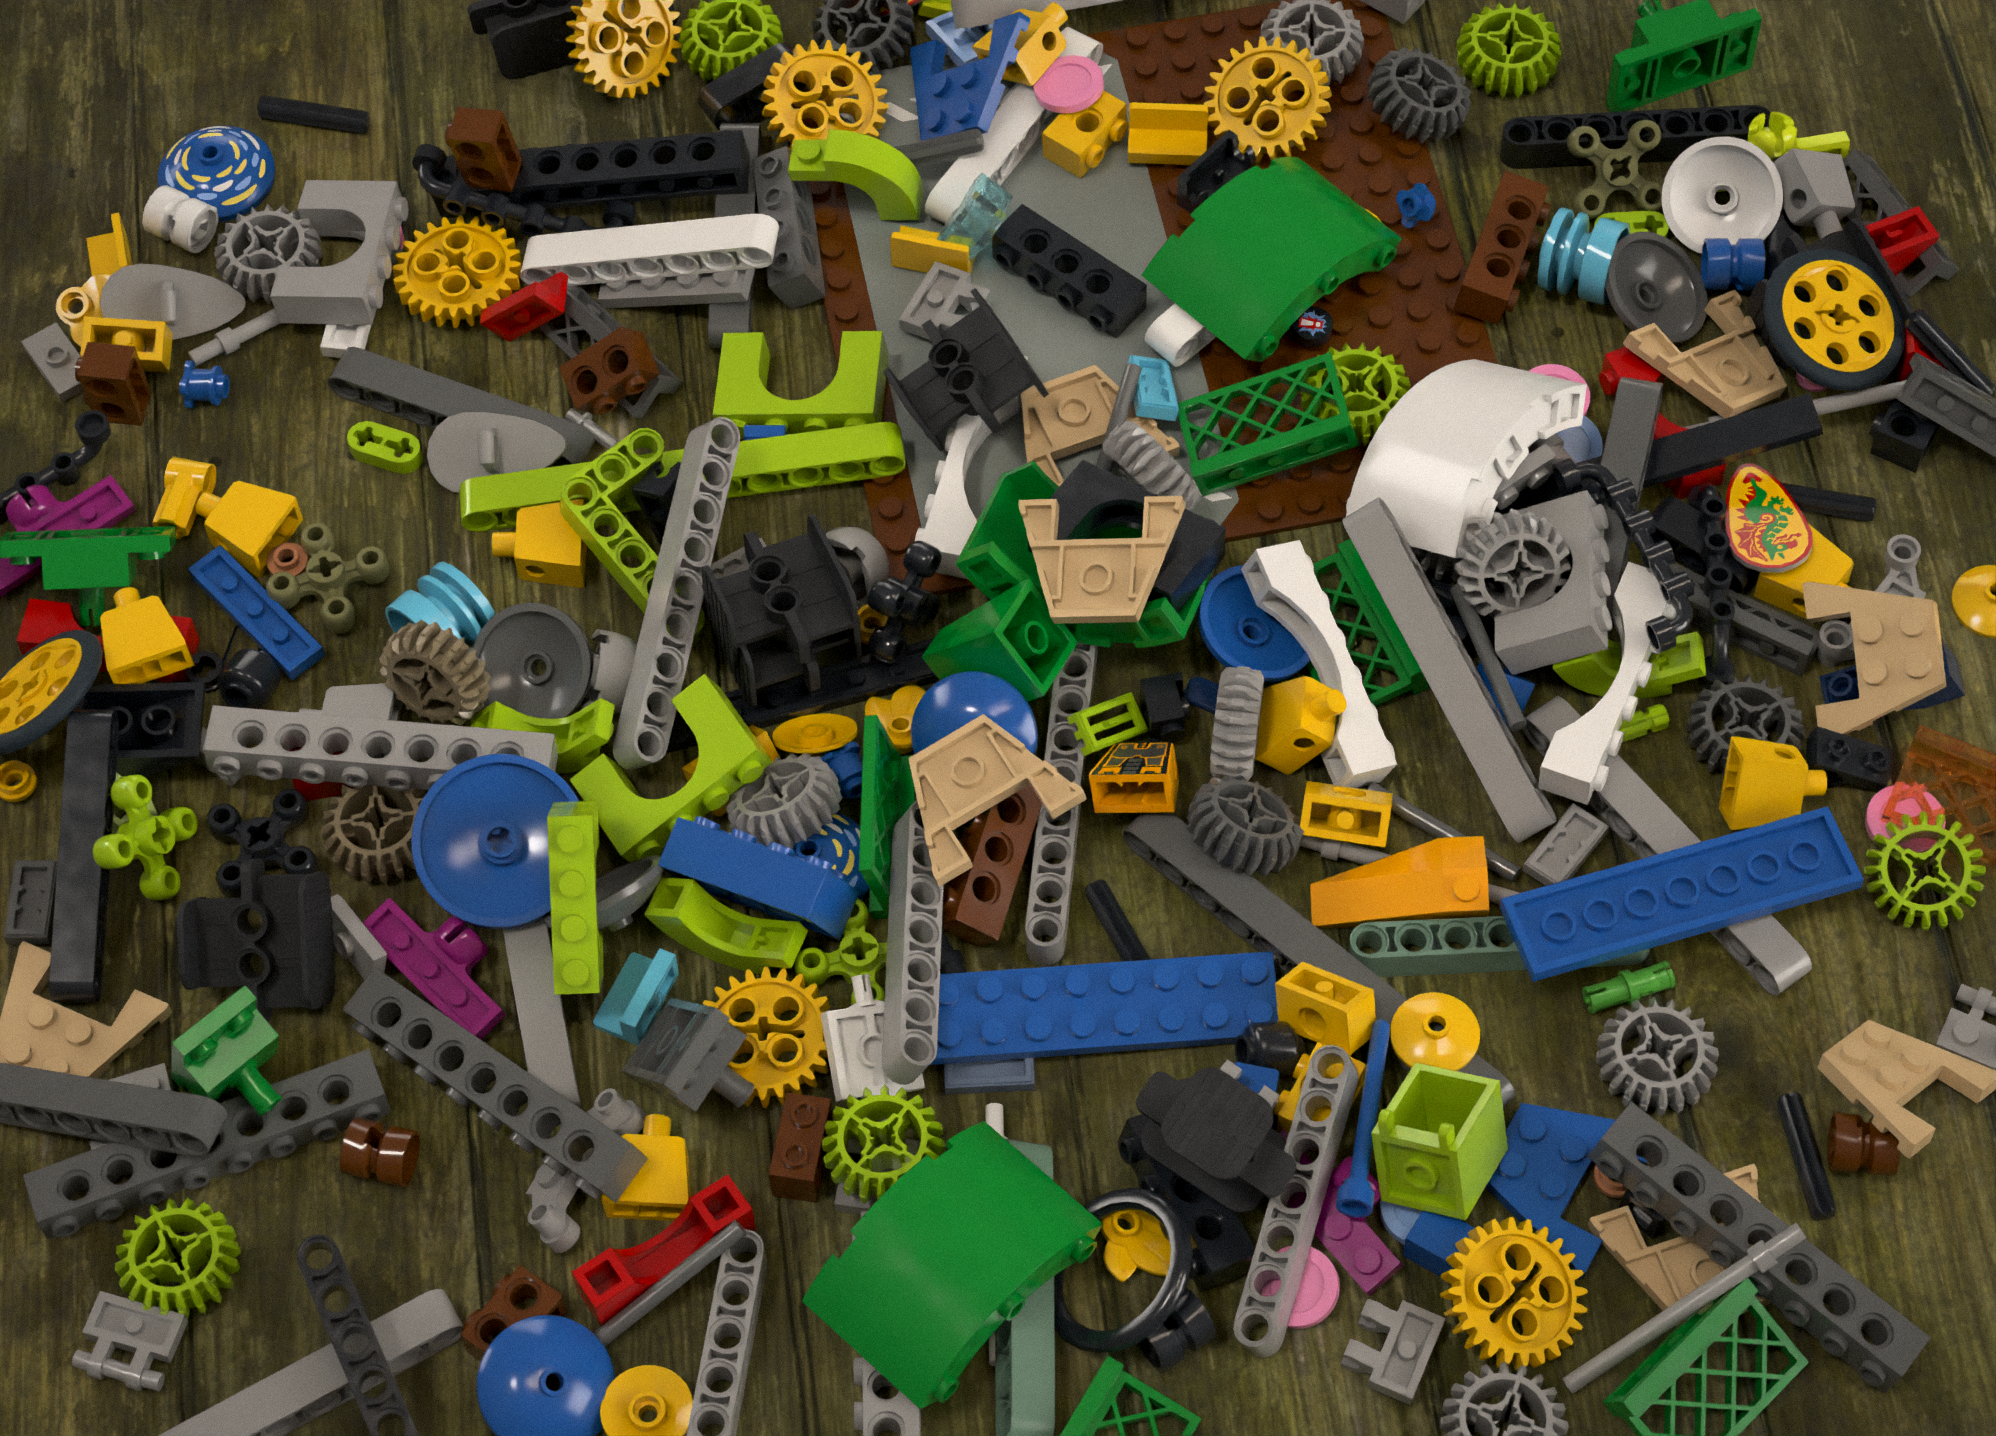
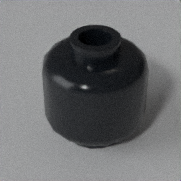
[218,648,281,709]
[1235,1021,1305,1079]

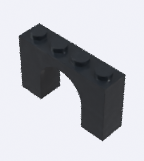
[1028,460,1226,613]

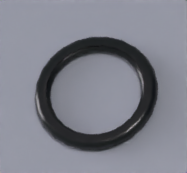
[1054,1188,1193,1353]

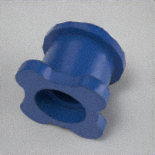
[180,360,230,408]
[821,742,863,799]

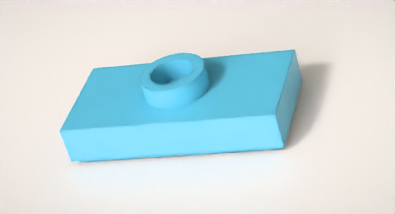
[1127,355,1179,421]

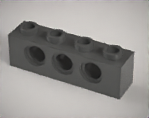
[752,146,826,310]

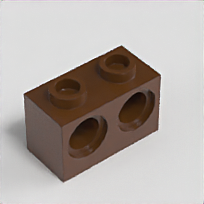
[445,107,523,192]
[558,326,660,415]
[75,342,152,426]
[768,1092,834,1203]
[461,1265,568,1362]

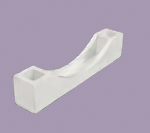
[915,356,1028,579]
[1241,540,1397,788]
[1538,562,1676,805]

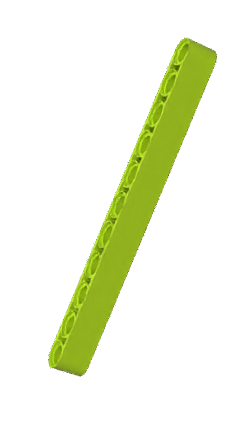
[459,422,906,532]

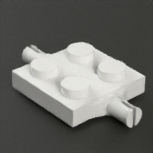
[820,974,925,1122]

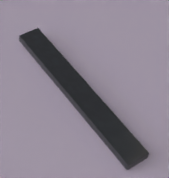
[1495,393,1823,515]
[651,638,940,754]

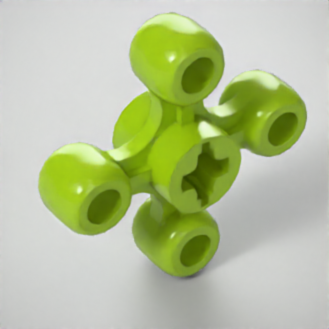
[93,774,198,901]
[795,898,887,1005]

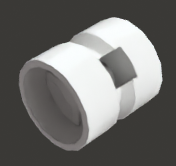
[142,185,218,253]

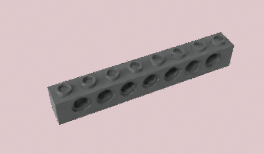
[343,967,648,1203]
[23,1049,392,1239]
[1588,1102,1931,1393]

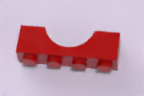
[1599,346,1727,500]
[16,598,200,683]
[572,1174,757,1327]

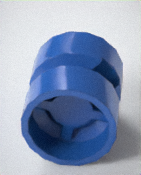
[1701,238,1765,291]

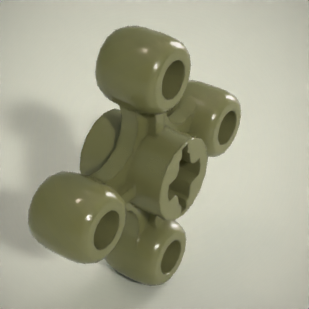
[1567,120,1663,220]
[266,522,390,634]

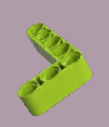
[560,428,705,647]

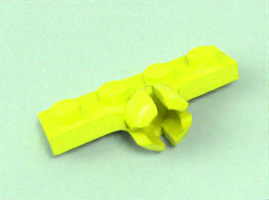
[1717,112,1850,192]

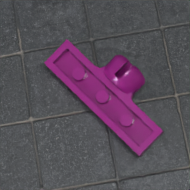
[0,475,136,597]
[363,897,506,1040]
[1280,1129,1403,1296]

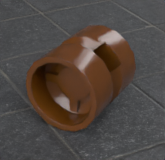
[1827,1112,1900,1177]
[340,1117,420,1188]

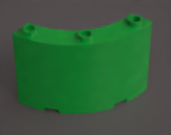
[1141,156,1402,362]
[956,461,1215,648]
[802,1121,1103,1409]

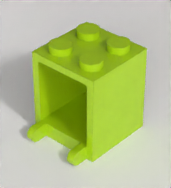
[1371,1062,1508,1220]

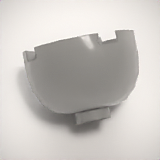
[826,527,889,610]
[581,629,637,715]

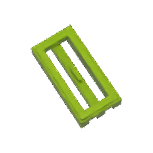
[1066,692,1148,756]

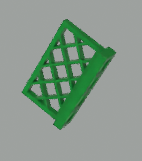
[1178,352,1359,497]
[1305,538,1429,707]
[859,715,917,919]
[1602,1278,1809,1436]
[1060,1355,1202,1436]

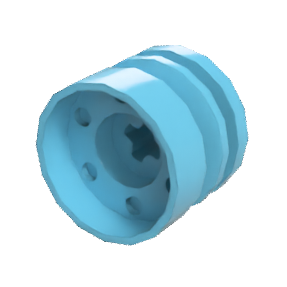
[1538,207,1630,306]
[385,561,496,646]

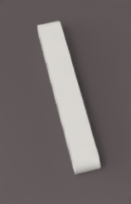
[925,27,1103,232]
[520,214,779,286]

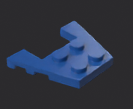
[910,12,1030,141]
[1485,1103,1648,1280]

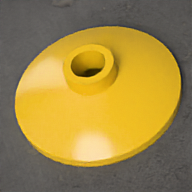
[1951,565,1996,639]
[772,713,858,758]
[1390,992,1480,1071]
[600,1365,693,1436]

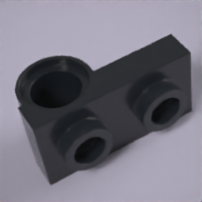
[1806,727,1894,793]

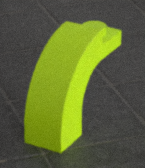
[788,129,924,220]
[1553,631,1706,699]
[470,698,615,774]
[644,878,808,974]

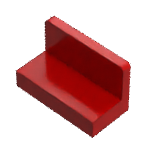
[480,271,568,342]

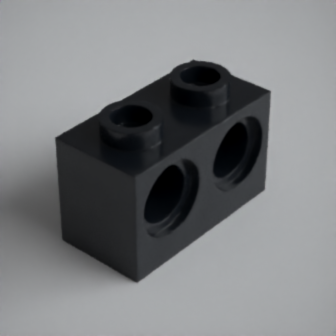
[1869,371,1941,473]

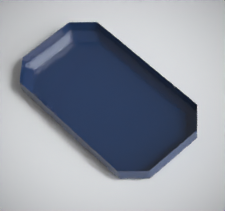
[1183,676,1219,714]

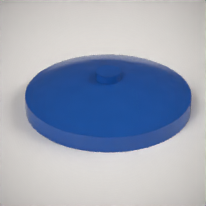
[411,754,579,930]

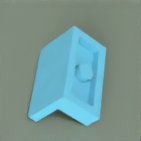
[593,948,679,1046]

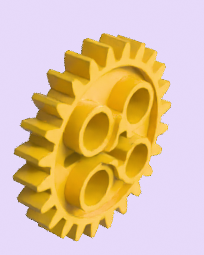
[566,0,682,98]
[1204,36,1332,163]
[761,40,888,150]
[392,215,522,328]
[703,966,830,1108]
[1440,1217,1588,1370]

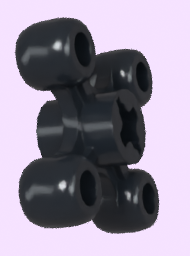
[867,540,942,664]
[206,789,319,898]

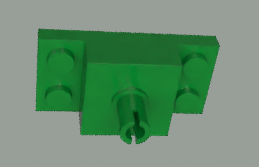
[1605,0,1762,112]
[0,526,176,626]
[171,985,282,1117]

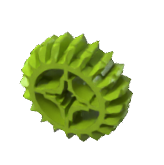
[679,0,783,82]
[1456,2,1562,99]
[1300,342,1411,447]
[1863,811,1986,931]
[822,1084,945,1204]
[115,1197,241,1320]

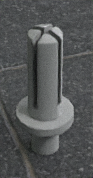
[565,408,619,450]

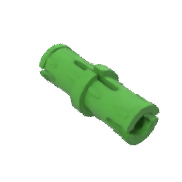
[1582,960,1675,1014]

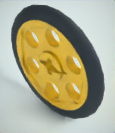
[1763,249,1906,391]
[0,630,103,755]

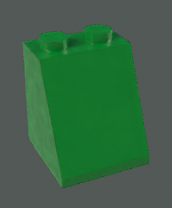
[922,579,1078,702]

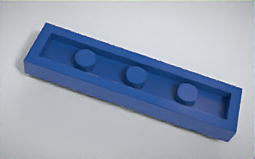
[188,545,325,680]

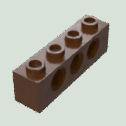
[1453,170,1551,325]
[942,785,1042,947]

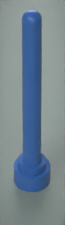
[1336,1019,1390,1218]

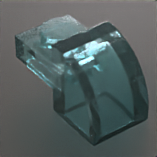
[937,173,1013,261]

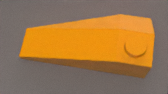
[1310,836,1489,929]

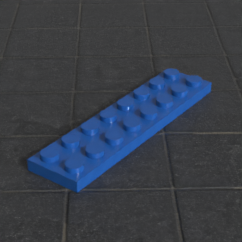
[1499,806,1864,982]
[930,951,1278,1065]

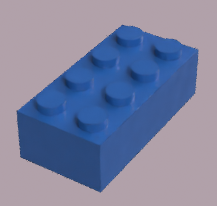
[659,816,859,941]

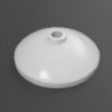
[1662,137,1783,254]

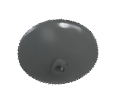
[1605,232,1708,345]
[473,603,593,719]
[543,855,664,932]

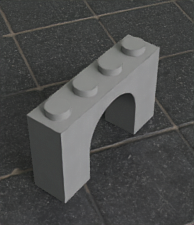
[270,180,409,325]
[1493,490,1612,675]

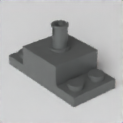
[621,998,755,1112]

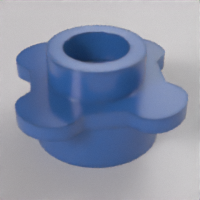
[1396,183,1436,228]

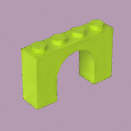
[713,331,889,439]
[570,674,772,862]
[547,801,604,995]

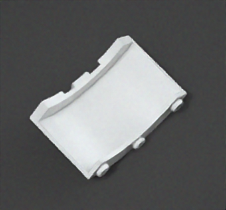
[1344,359,1587,558]

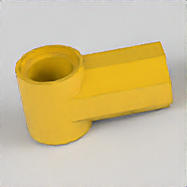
[152,457,217,540]

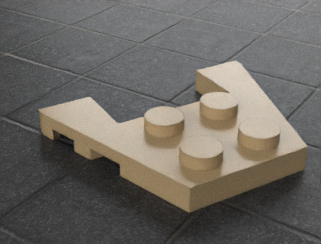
[1623,290,1787,418]
[1021,365,1180,487]
[1018,496,1185,624]
[1803,582,1947,735]
[908,714,1086,887]
[0,941,172,1079]
[1817,1020,1996,1159]
[1588,1164,1769,1326]

